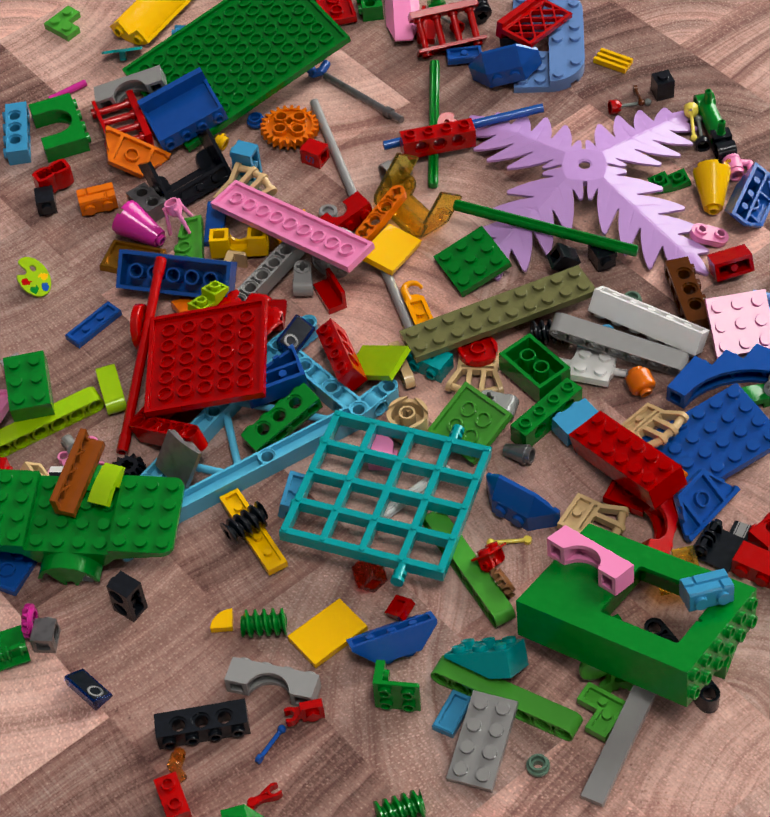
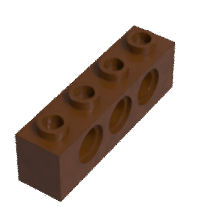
[664,256,710,330]

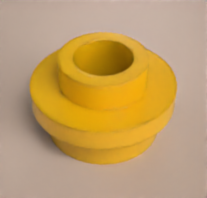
[215,133,229,151]

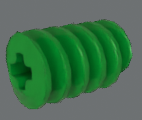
[241,608,287,638]
[373,789,426,817]

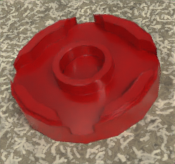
[458,337,498,367]

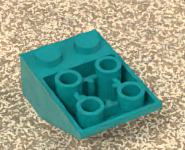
[444,636,529,679]

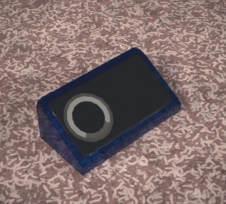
[276,314,315,354]
[64,669,113,711]

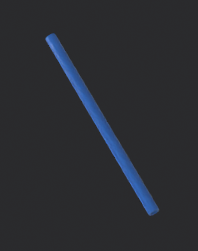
[383,103,544,150]

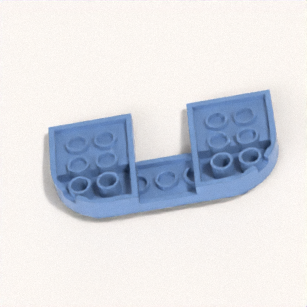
[513,0,585,93]

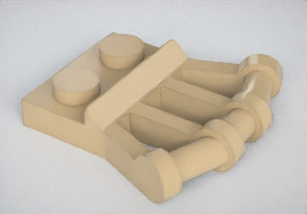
[213,162,277,199]
[445,352,504,396]
[621,403,689,448]
[557,493,629,535]

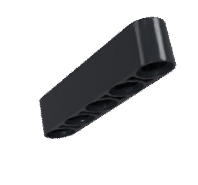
[644,618,720,714]

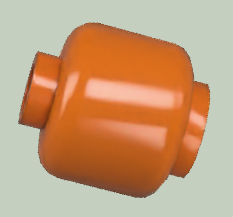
[625,366,656,398]

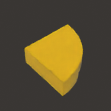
[210,608,233,633]

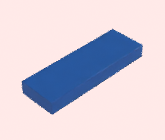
[204,201,226,246]
[65,301,122,349]

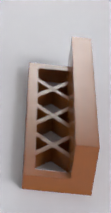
[49,428,106,518]

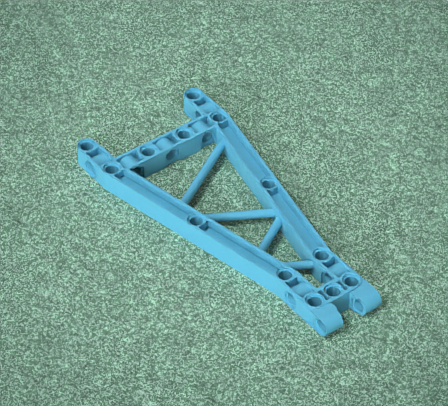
[122,315,399,562]

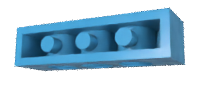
[2,101,31,166]

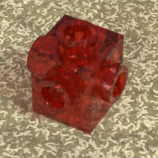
[351,560,388,593]

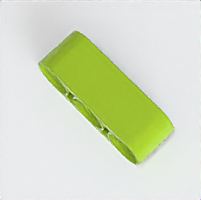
[95,364,127,415]

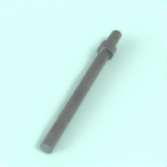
[323,72,404,123]

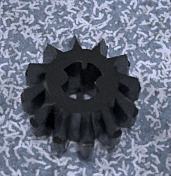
[112,453,147,476]

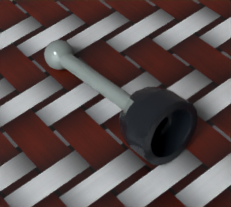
[695,115,711,152]

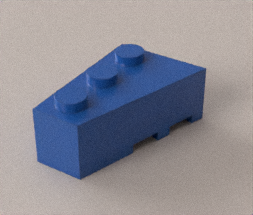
[248,344,309,409]

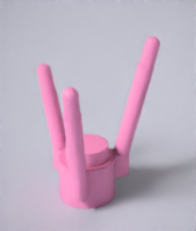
[162,197,194,236]

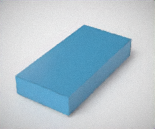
[432,689,471,738]

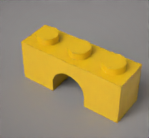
[209,226,269,259]

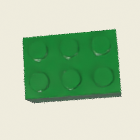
[499,333,571,402]
[3,350,55,422]

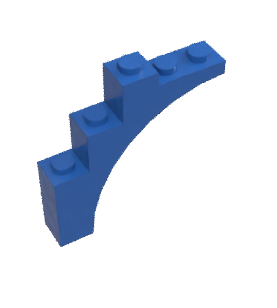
[666,344,770,409]

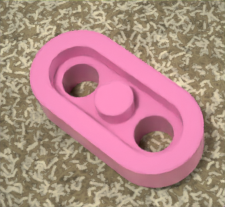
[689,223,729,248]

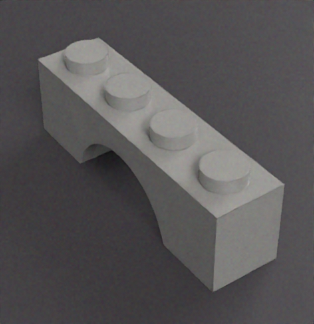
[94,65,167,109]
[224,657,321,706]

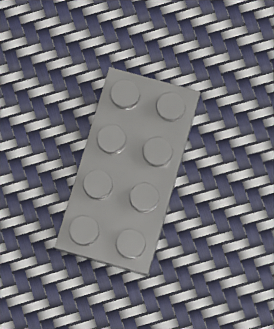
[446,690,519,793]

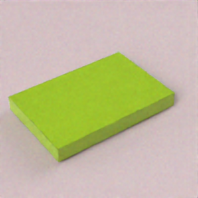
[357,345,411,381]

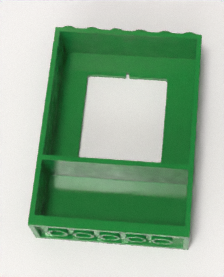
[516,523,758,707]

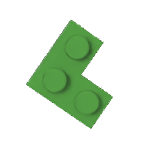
[44,6,81,42]
[577,682,626,742]

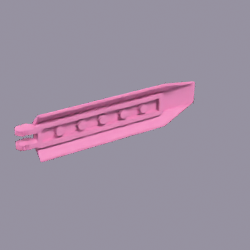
[385,0,419,42]

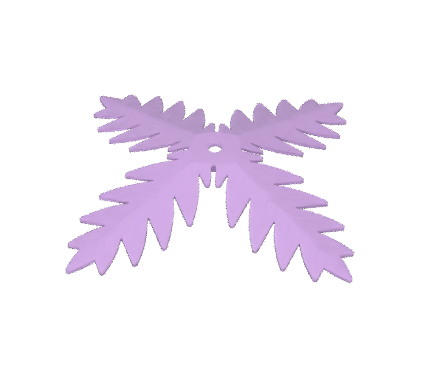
[469,108,709,281]

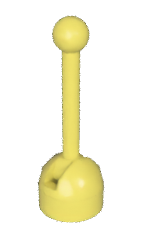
[683,102,699,142]

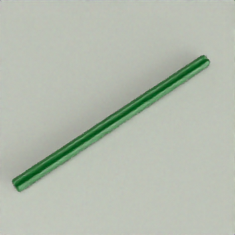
[428,59,440,189]
[453,200,639,257]

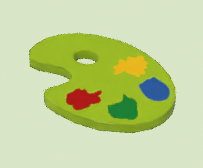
[16,257,51,297]

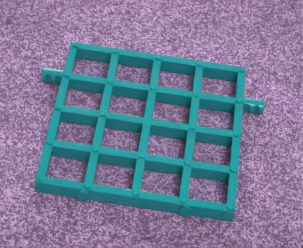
[279,410,492,587]

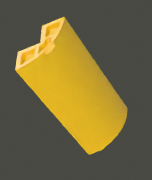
[109,0,191,45]

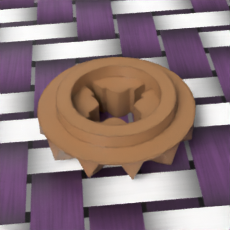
[490,567,516,598]

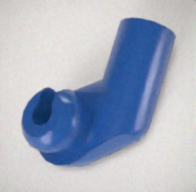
[307,60,331,78]

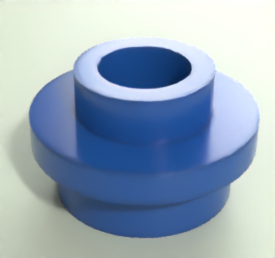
[247,112,264,129]

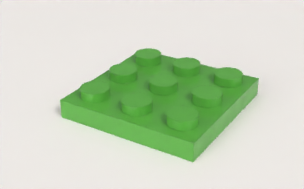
[428,381,513,465]

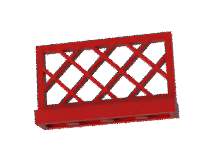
[496,0,573,47]

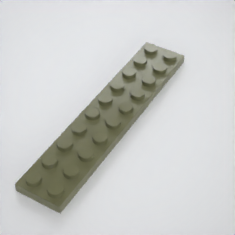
[399,265,595,363]

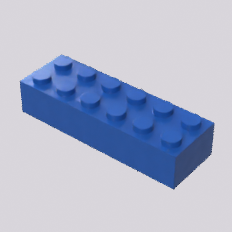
[116,249,237,297]

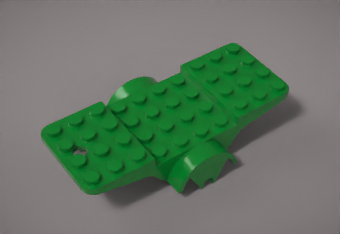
[0,465,185,586]

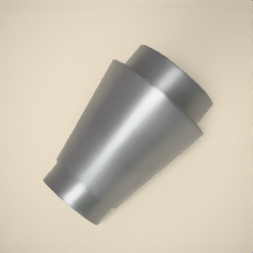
[503,443,536,465]

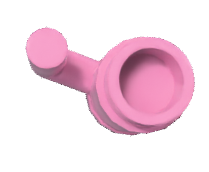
[722,153,753,181]

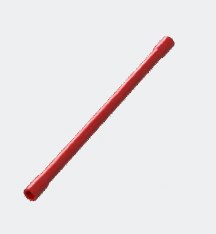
[116,256,167,455]

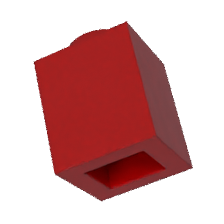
[299,138,330,169]

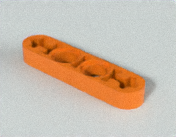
[355,185,407,242]

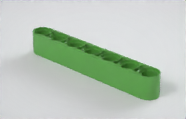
[423,511,516,628]
[431,655,583,741]

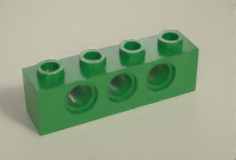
[510,377,583,447]
[241,382,323,453]

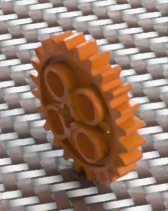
[260,105,319,150]

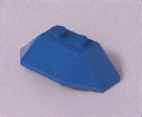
[468,44,542,88]
[724,162,770,228]
[486,472,560,531]
[346,611,438,664]

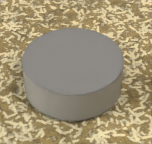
[319,204,338,217]

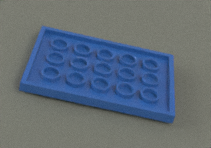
[642,382,770,494]

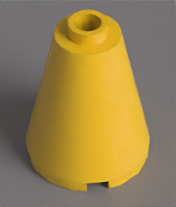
[693,159,731,215]

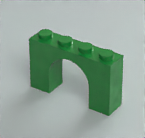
[29,93,91,163]

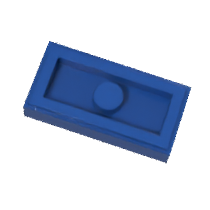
[446,45,482,65]

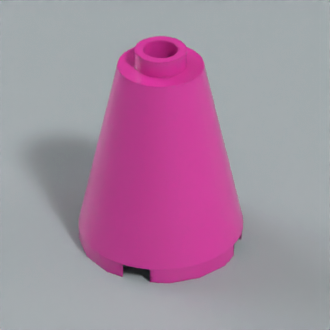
[112,200,166,247]

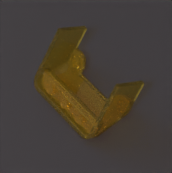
[374,153,462,239]

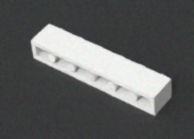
[588,286,710,357]

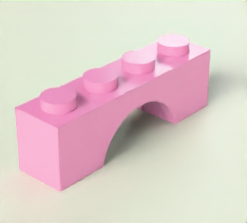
[547,525,634,596]

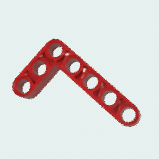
[129,406,208,451]

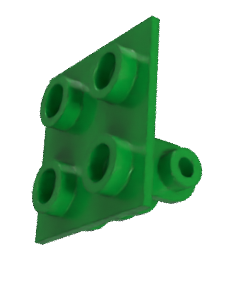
[0,625,31,671]

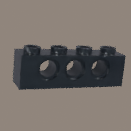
[154,698,251,750]

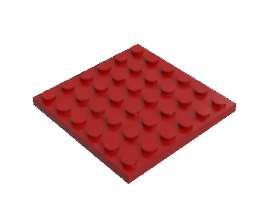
[144,297,268,417]

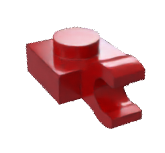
[284,698,325,727]

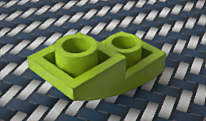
[187,280,229,311]
[87,463,125,508]

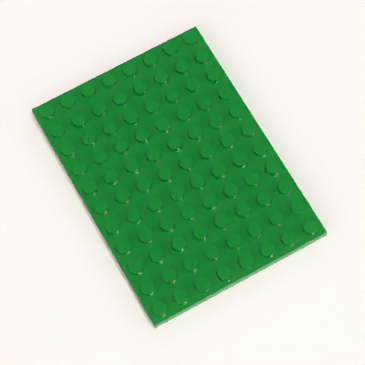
[122,0,351,152]

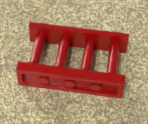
[408,0,487,58]
[90,90,154,152]

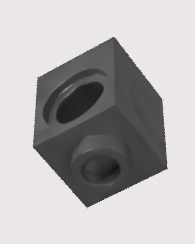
[30,617,61,653]

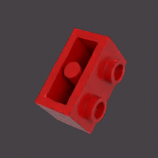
[707,244,755,282]

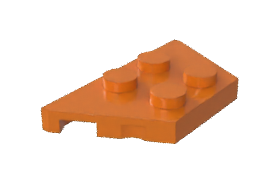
[105,125,172,179]

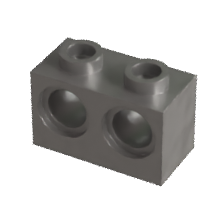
[126,182,166,222]

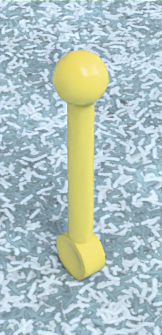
[486,535,532,545]

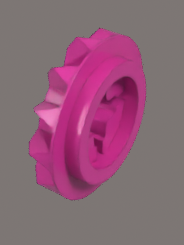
[21,603,39,639]

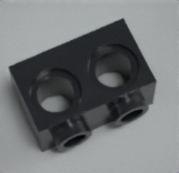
[106,570,148,622]

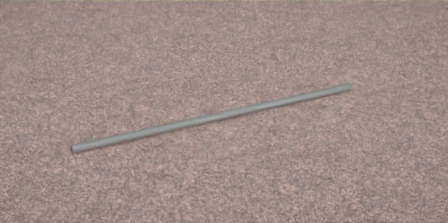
[310,99,414,329]

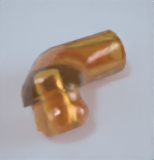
[167,747,187,783]

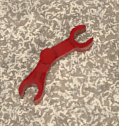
[246,782,283,810]

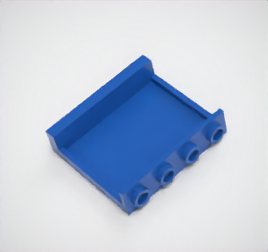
[137,67,229,152]

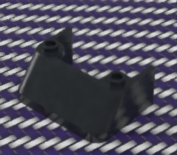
[138,128,231,206]

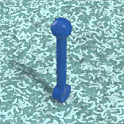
[255,725,286,764]

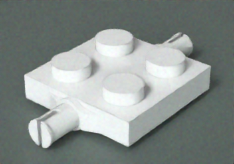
[559,347,628,387]

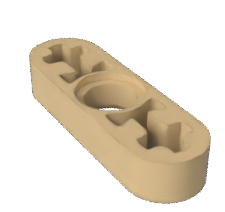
[388,341,416,389]

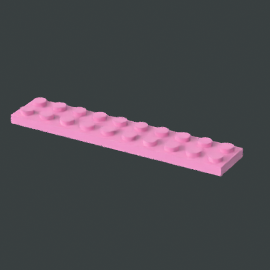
[210,180,375,273]

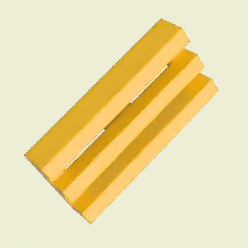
[593,48,633,74]

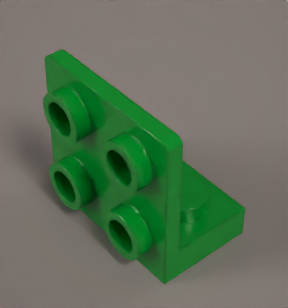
[372,660,421,712]

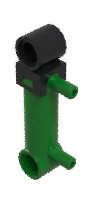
[693,89,737,161]

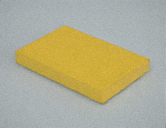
[362,224,422,276]
[287,598,368,669]

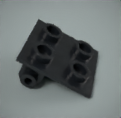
[688,519,748,573]

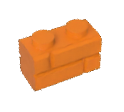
[76,182,119,217]

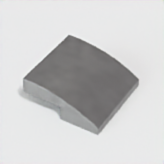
[155,430,202,489]

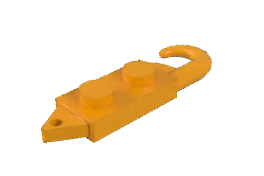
[400,280,433,325]

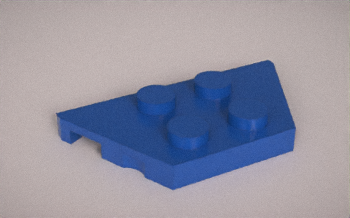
[673,468,741,543]

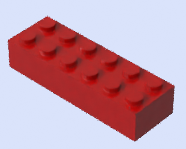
[569,410,687,509]

